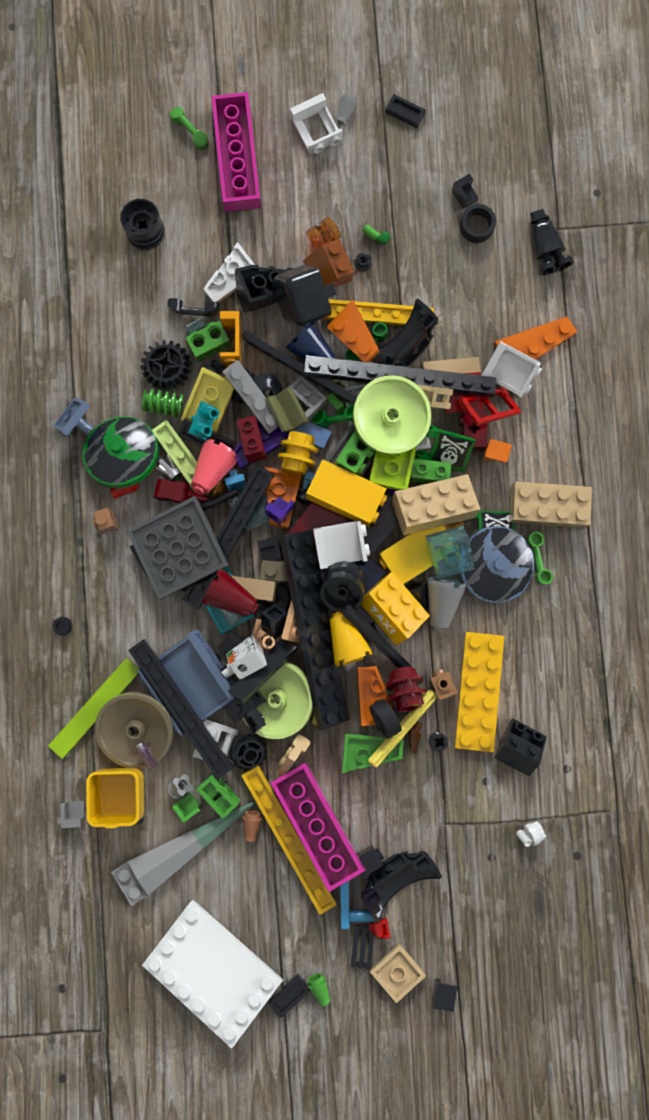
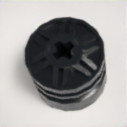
[120,198,165,250]

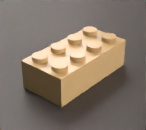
[391,474,480,535]
[509,481,592,528]

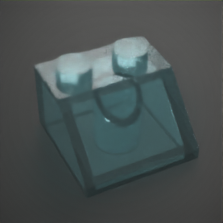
[425,525,475,580]

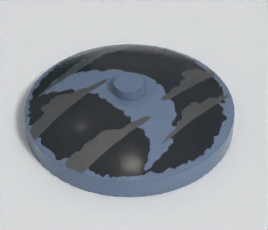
[458,526,534,603]

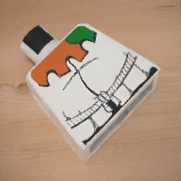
[220,635,267,679]

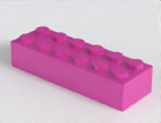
[211,92,261,212]
[271,763,366,892]

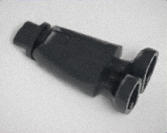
[530,209,574,275]

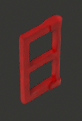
[458,387,521,426]

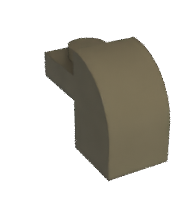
[260,560,289,584]

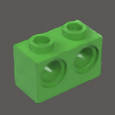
[186,321,231,362]
[334,430,375,474]
[409,459,451,484]
[196,773,241,819]

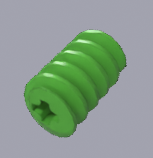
[142,389,184,418]

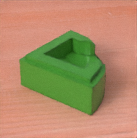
[327,393,345,415]

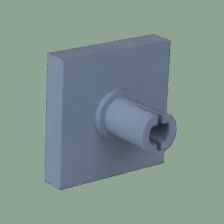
[52,397,93,436]

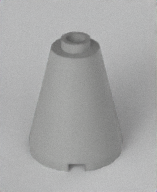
[427,577,466,631]

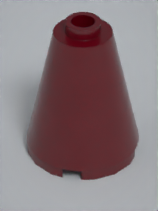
[202,569,259,617]

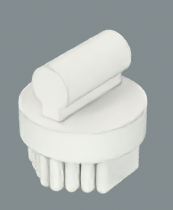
[516,821,546,847]

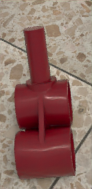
[153,479,208,503]

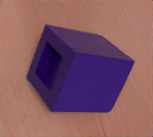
[265,497,294,526]

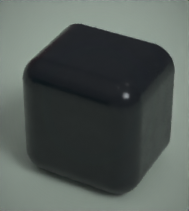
[273,265,336,326]

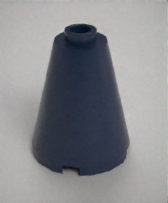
[286,322,336,361]

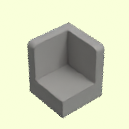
[61,801,85,828]

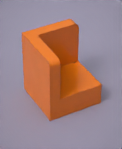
[482,439,512,463]

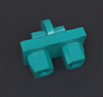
[188,401,220,441]

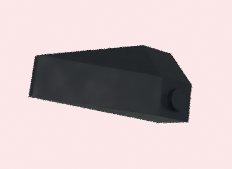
[234,265,294,313]

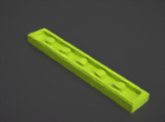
[48,658,140,759]

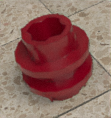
[385,667,427,712]

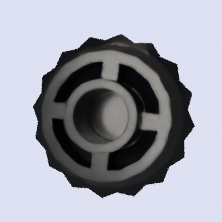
[229,733,267,770]

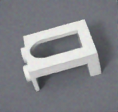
[290,93,343,155]

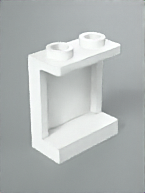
[481,341,542,398]

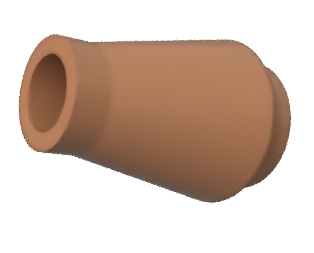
[242,810,262,842]

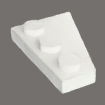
[203,242,255,303]

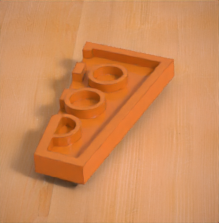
[494,316,578,360]

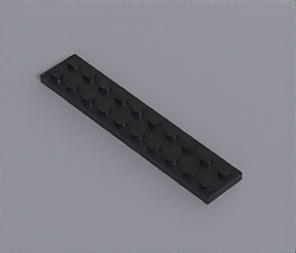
[279,530,350,730]

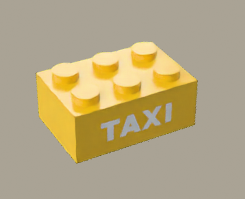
[361,572,430,645]

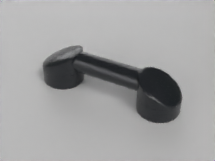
[167,298,220,317]

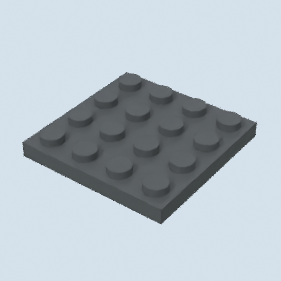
[127,496,229,600]

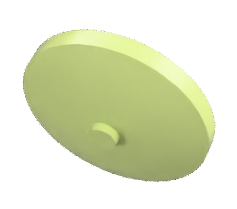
[353,376,431,455]
[242,662,314,739]

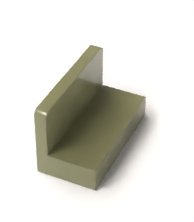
[266,387,308,432]

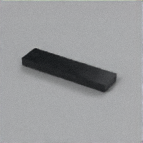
[228,639,298,704]

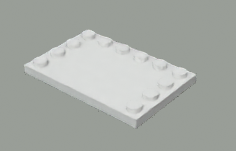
[142,900,283,1049]

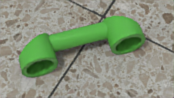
[170,107,209,150]
[527,532,553,585]

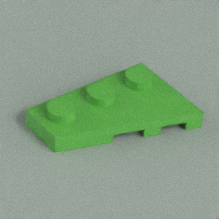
[342,733,404,773]

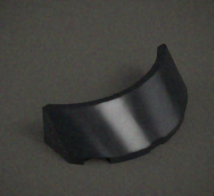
[371,298,438,367]
[361,851,442,923]

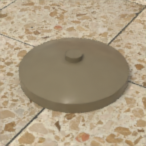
[95,692,174,769]

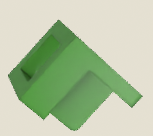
[172,792,202,823]

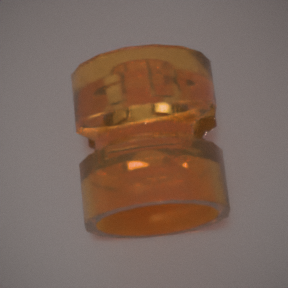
[306,216,341,250]

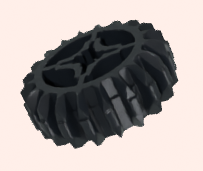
[140,340,192,391]

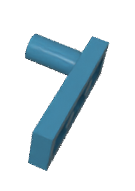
[340,881,373,929]

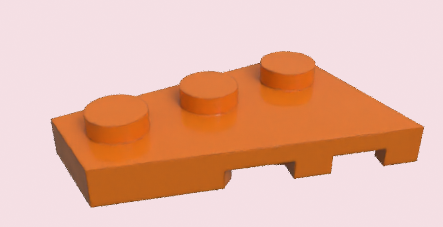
[327,299,380,363]
[265,467,302,530]
[356,666,394,726]

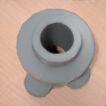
[167,774,194,800]

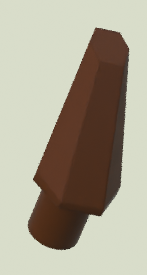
[408,721,423,753]

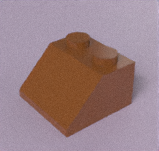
[303,239,354,287]

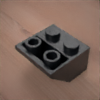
[494,718,547,776]

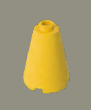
[330,612,373,667]

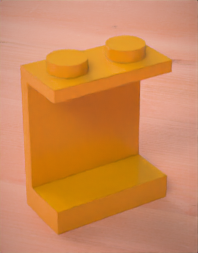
[220,311,242,368]

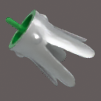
[154,454,181,482]

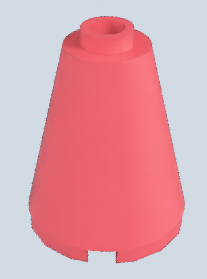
[191,439,238,495]

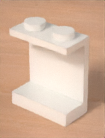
[313,521,370,569]

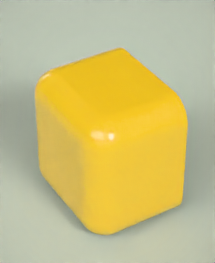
[86,768,144,828]

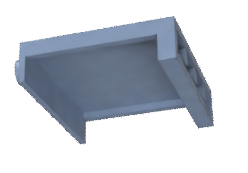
[137,630,235,736]

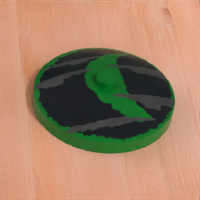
[82,417,159,488]

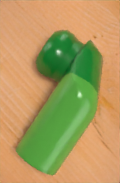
[363,225,390,245]

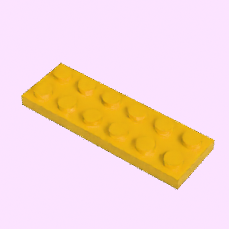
[454,632,504,752]

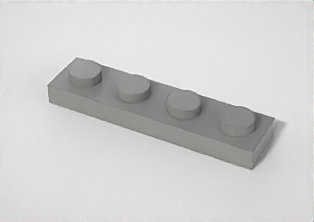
[222,360,279,434]

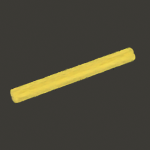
[368,690,437,768]

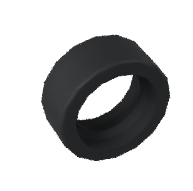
[459,204,496,243]
[369,699,402,739]

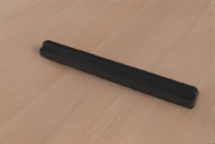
[341,605,411,668]

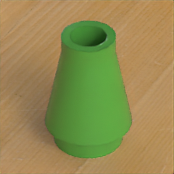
[307,973,331,1006]

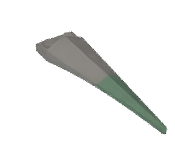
[111,801,256,906]

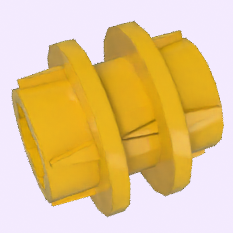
[278,431,319,475]

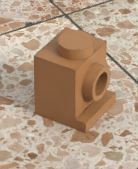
[92,508,118,534]
[429,669,458,700]

